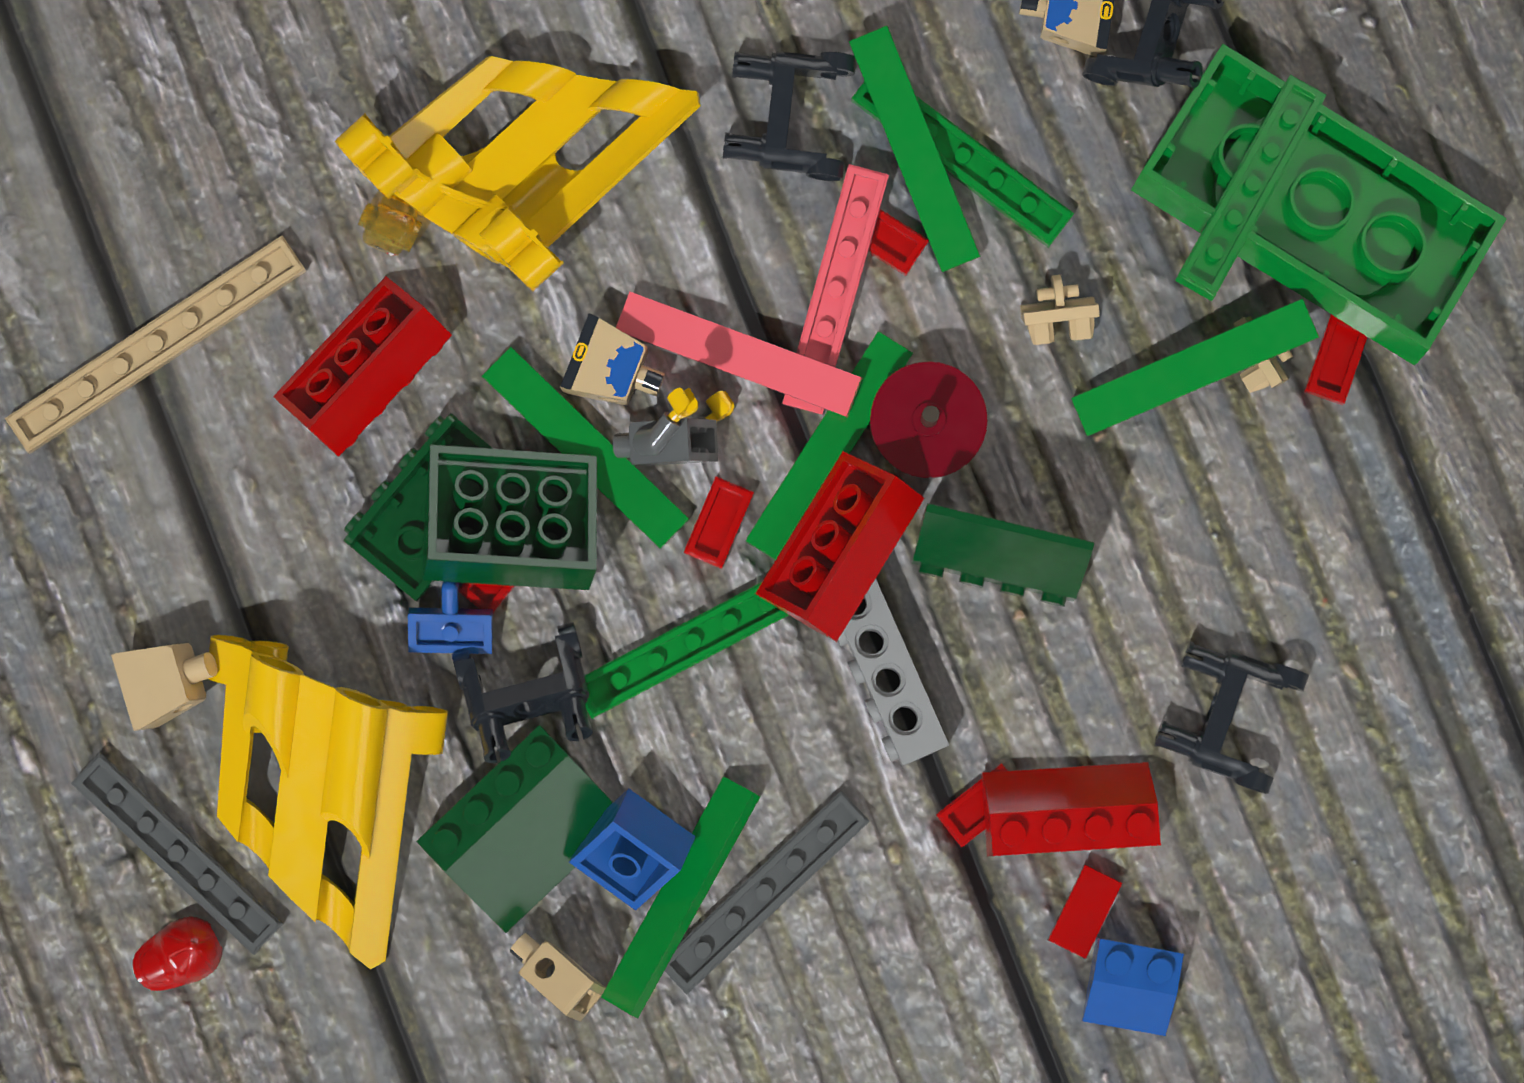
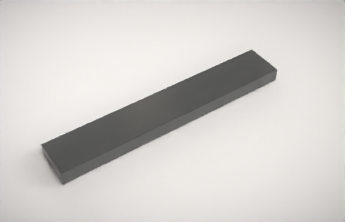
[71,753,284,955]
[665,791,870,995]

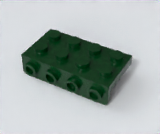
[343,413,493,602]

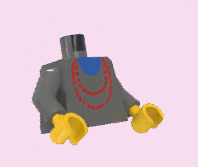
[613,388,734,465]

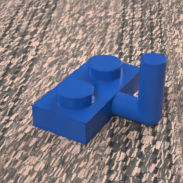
[408,581,493,654]

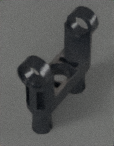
[1082,0,1224,88]
[723,51,856,181]
[452,622,593,763]
[1154,641,1309,794]

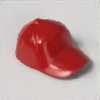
[133,916,222,991]

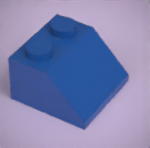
[569,788,696,910]
[1082,938,1184,1036]

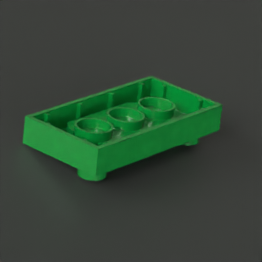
[1131,44,1507,366]

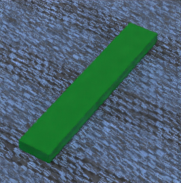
[849,26,981,272]
[1175,74,1327,301]
[851,81,1074,248]
[1071,299,1320,436]
[745,331,913,561]
[482,347,689,550]
[585,582,790,719]
[601,776,760,1018]

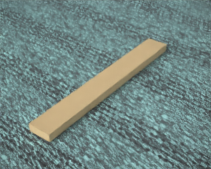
[5,235,307,454]

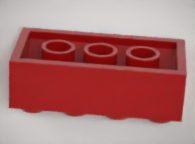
[273,276,452,457]
[755,451,925,642]
[981,762,1161,857]

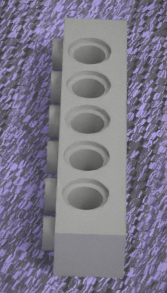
[838,579,949,766]

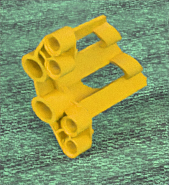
[334,56,701,292]
[208,635,448,969]

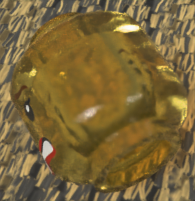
[357,196,422,256]

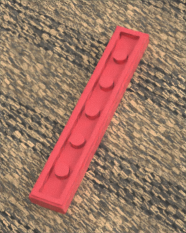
[782,164,889,415]
[616,292,862,417]

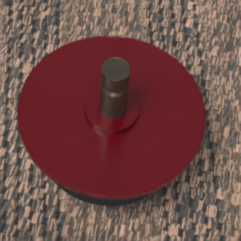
[870,361,988,478]

